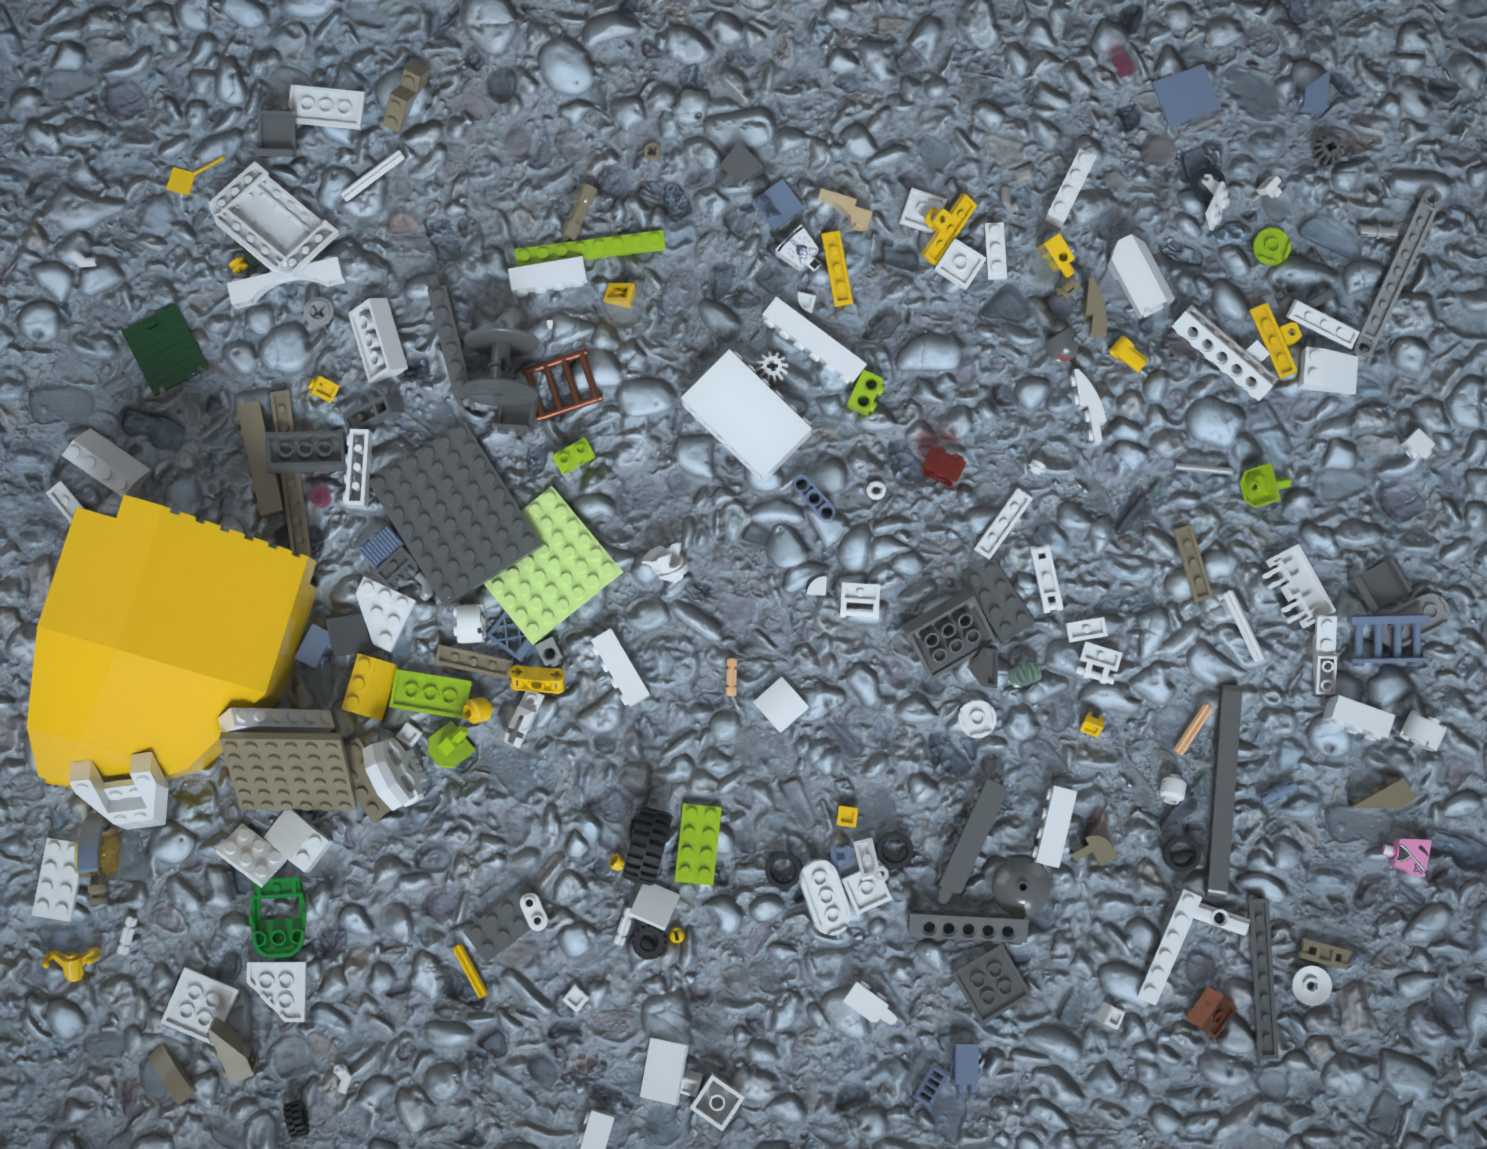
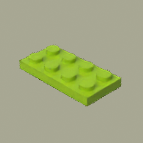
[389,669,473,720]
[675,803,722,885]

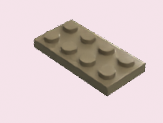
[345,736,391,823]

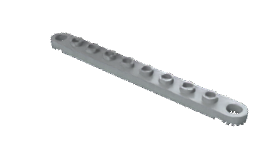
[1353,188,1442,358]

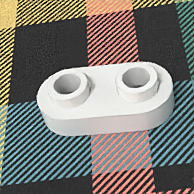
[520,893,548,931]

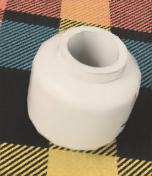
[1160,774,1187,804]

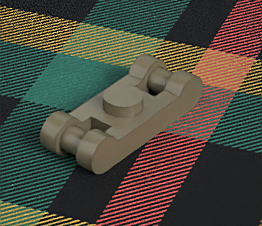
[1297,938,1352,970]

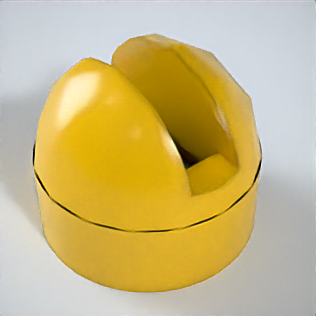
[609,854,625,871]
[669,927,685,943]

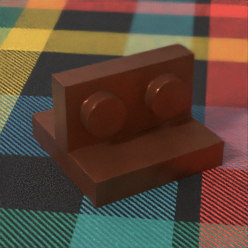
[1186,986,1237,1040]

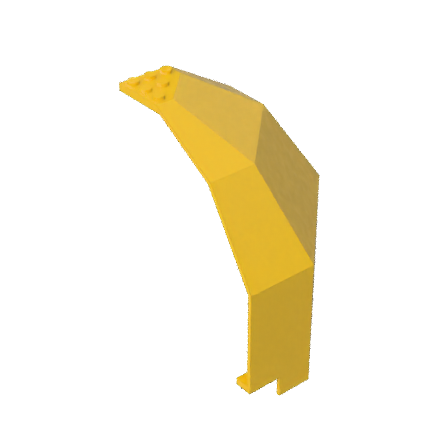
[27,495,318,789]

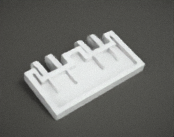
[1262,544,1336,629]

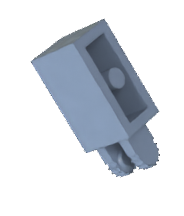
[950,1042,981,1100]

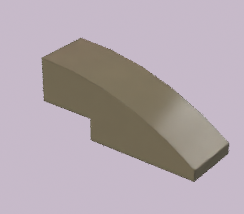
[1083,277,1107,339]
[148,1044,198,1105]

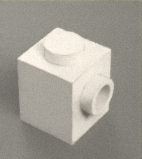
[1400,429,1436,461]

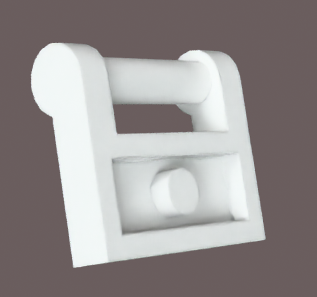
[840,582,880,620]

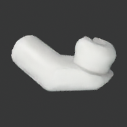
[70,248,98,267]
[334,1064,352,1094]

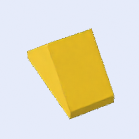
[603,283,636,309]

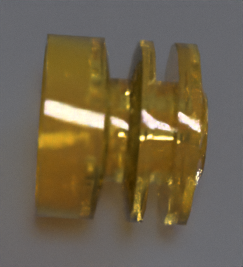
[74,835,120,877]

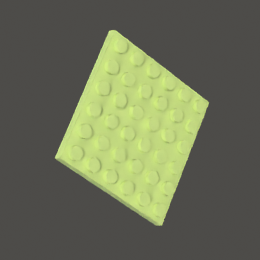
[484,486,623,645]

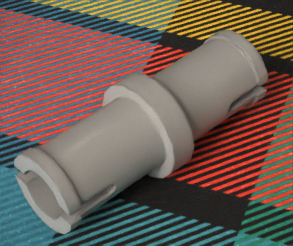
[1357,224,1398,239]

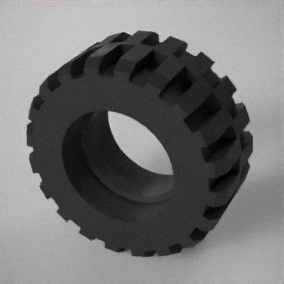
[622,806,673,886]

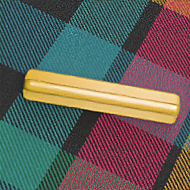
[453,944,488,998]

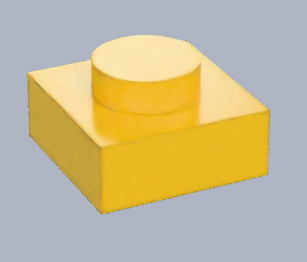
[836,806,858,828]

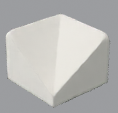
[1246,340,1270,363]

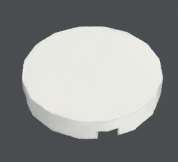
[958,700,997,738]

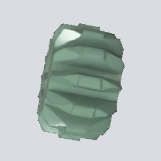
[1008,661,1042,688]

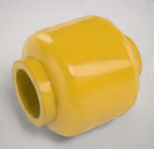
[463,697,493,724]

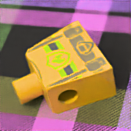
[1036,233,1076,278]

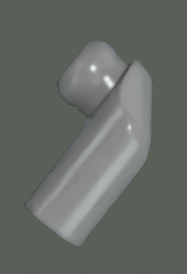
[1001,187,1020,214]
[415,572,433,601]

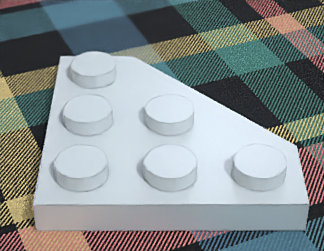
[356,577,416,653]
[246,962,307,1022]

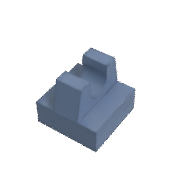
[830,845,851,866]

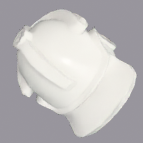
[641,542,688,583]

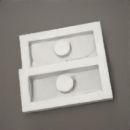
[753,677,809,733]

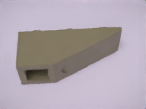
[1348,777,1416,809]

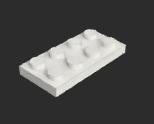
[288,85,366,130]
[32,838,82,922]

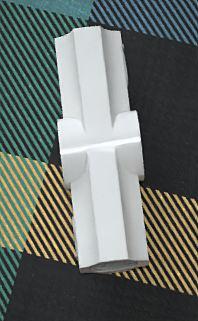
[1194,903,1250,936]

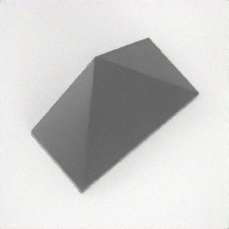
[968,648,998,688]

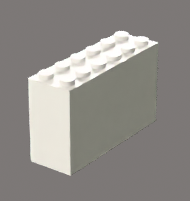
[681,349,812,483]

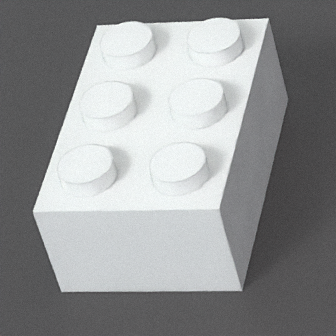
[1322,695,1395,741]

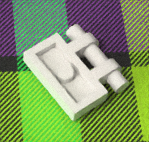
[1075,642,1123,685]

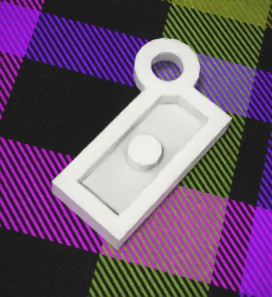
[853,838,889,882]

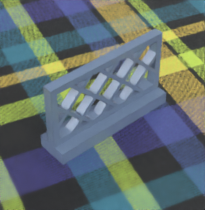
[486,611,547,664]

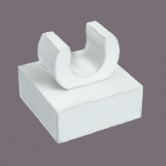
[1256,176,1282,198]

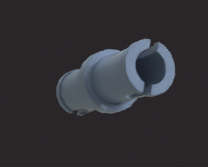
[1257,778,1298,806]

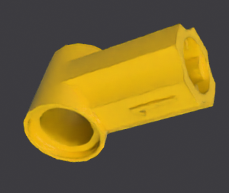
[1109,336,1149,373]

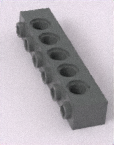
[908,909,1029,945]

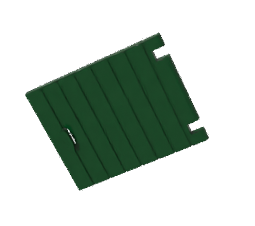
[121,304,209,397]

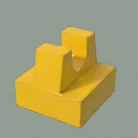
[1079,711,1105,738]

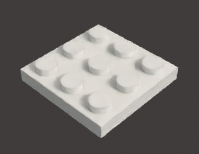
[161,967,240,1045]

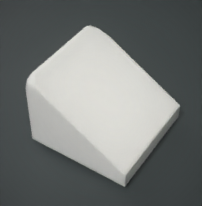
[1096,1002,1125,1030]
[680,1069,703,1098]

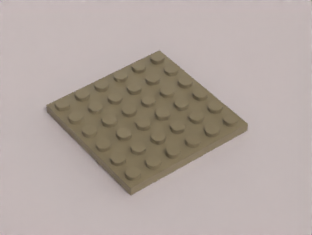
[219,732,357,811]

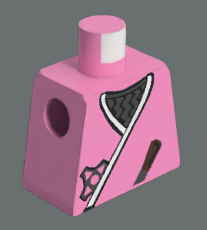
[1381,839,1432,877]

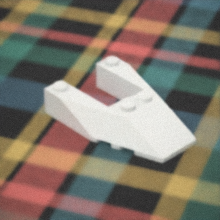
[69,752,169,830]

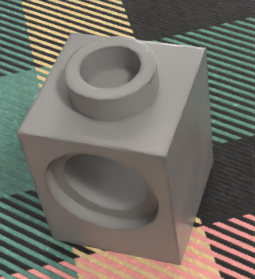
[535,637,564,668]

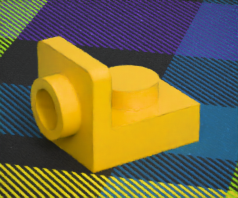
[307,376,340,403]

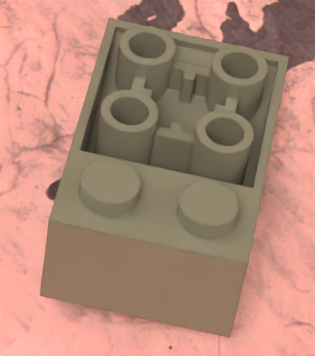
[207,1016,259,1084]

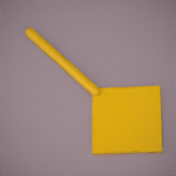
[166,156,225,196]

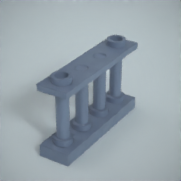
[1347,613,1430,666]

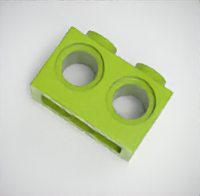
[847,369,885,416]
[552,437,596,476]

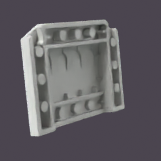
[208,161,339,277]

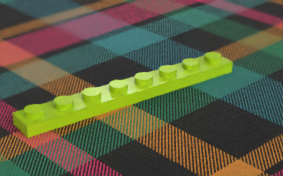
[514,230,666,267]

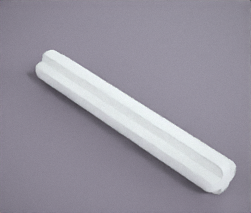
[341,150,404,201]
[1223,590,1265,662]

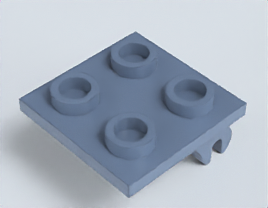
[752,179,805,231]

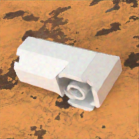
[1107,234,1175,319]

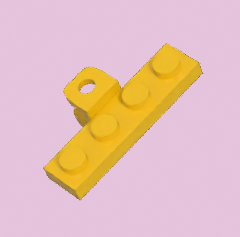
[921,193,978,266]
[1249,303,1302,380]

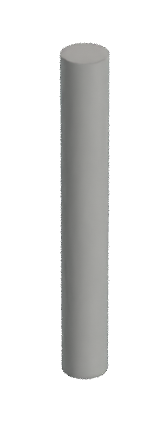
[1174,462,1233,475]

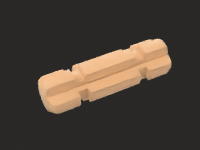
[726,658,737,696]

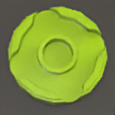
[1252,227,1291,266]

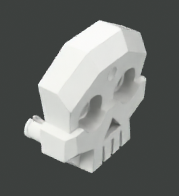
[362,738,428,811]

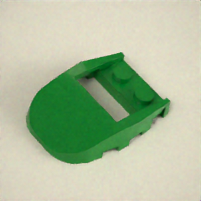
[249,877,307,958]

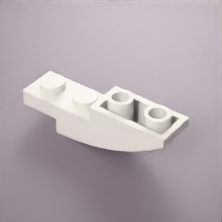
[1070,369,1107,446]
[1313,615,1337,694]

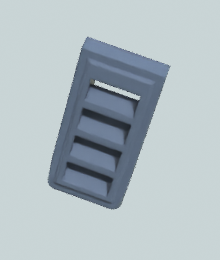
[913,1062,950,1108]

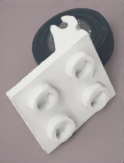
[1191,167,1230,231]

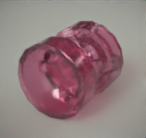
[1111,52,1136,78]
[309,486,332,508]

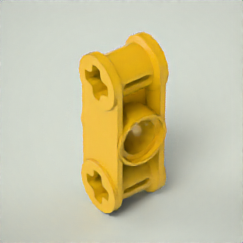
[509,665,565,694]

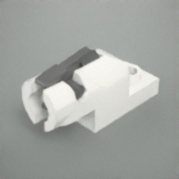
[502,691,545,749]

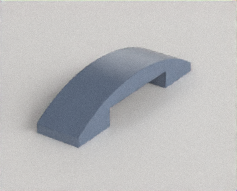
[77,812,108,874]

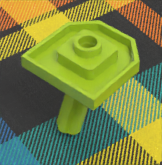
[1240,463,1292,508]
[427,721,476,769]

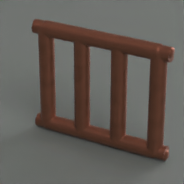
[521,348,604,422]

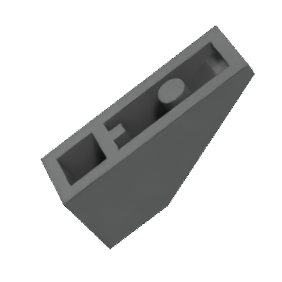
[343,394,404,434]

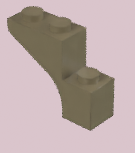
[383,61,430,133]

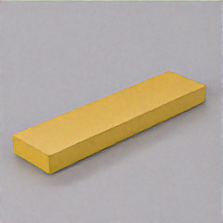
[821,230,853,307]

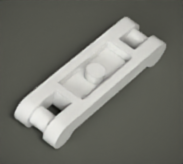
[1029,543,1063,614]

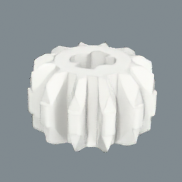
[756,351,788,384]

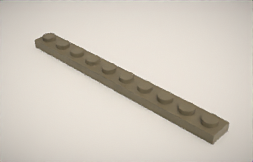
[270,390,315,577]

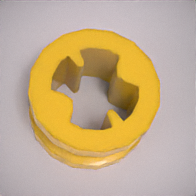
[229,257,248,274]

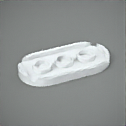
[799,859,852,935]

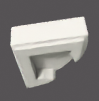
[797,291,816,315]
[806,576,827,596]

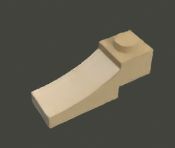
[818,188,873,231]

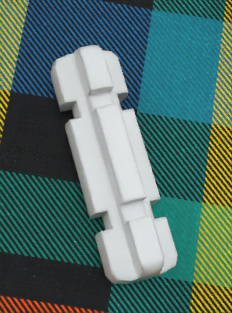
[614,907,633,946]
[117,916,137,955]

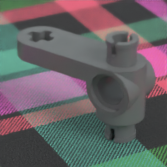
[1275,288,1338,329]

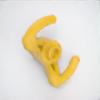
[41,947,102,982]

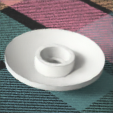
[1292,966,1332,1006]

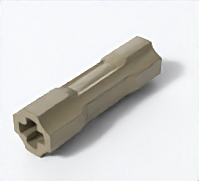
[560,183,598,241]

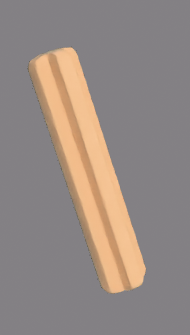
[1174,704,1213,755]

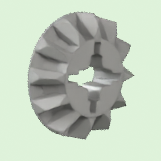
[304,297,334,327]

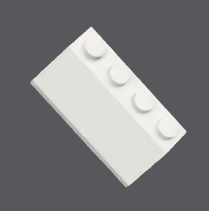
[348,298,408,383]
[62,428,152,497]

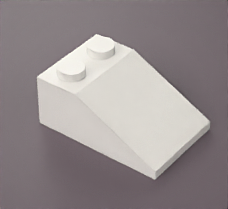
[1298,347,1358,395]
[263,809,333,873]

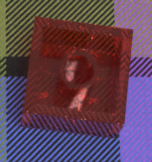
[919,445,966,489]

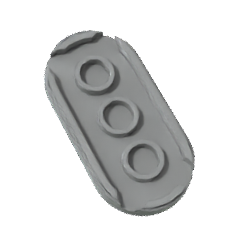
[1382,593,1450,648]

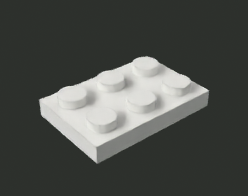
[216,823,287,888]

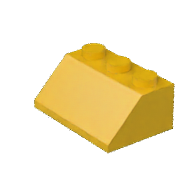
[341,653,399,721]

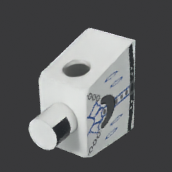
[775,225,821,272]

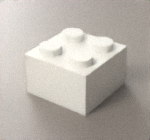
[690,1072,745,1131]

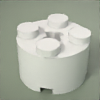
[453,603,486,644]
[1399,710,1447,752]

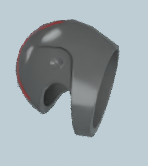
[1045,326,1079,363]

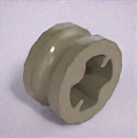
[644,143,661,162]

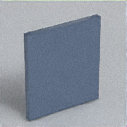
[1152,64,1221,127]

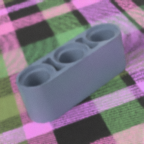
[793,475,836,523]

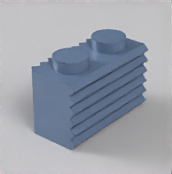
[359,526,405,569]

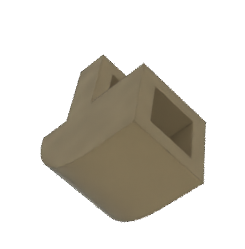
[1070,836,1118,866]

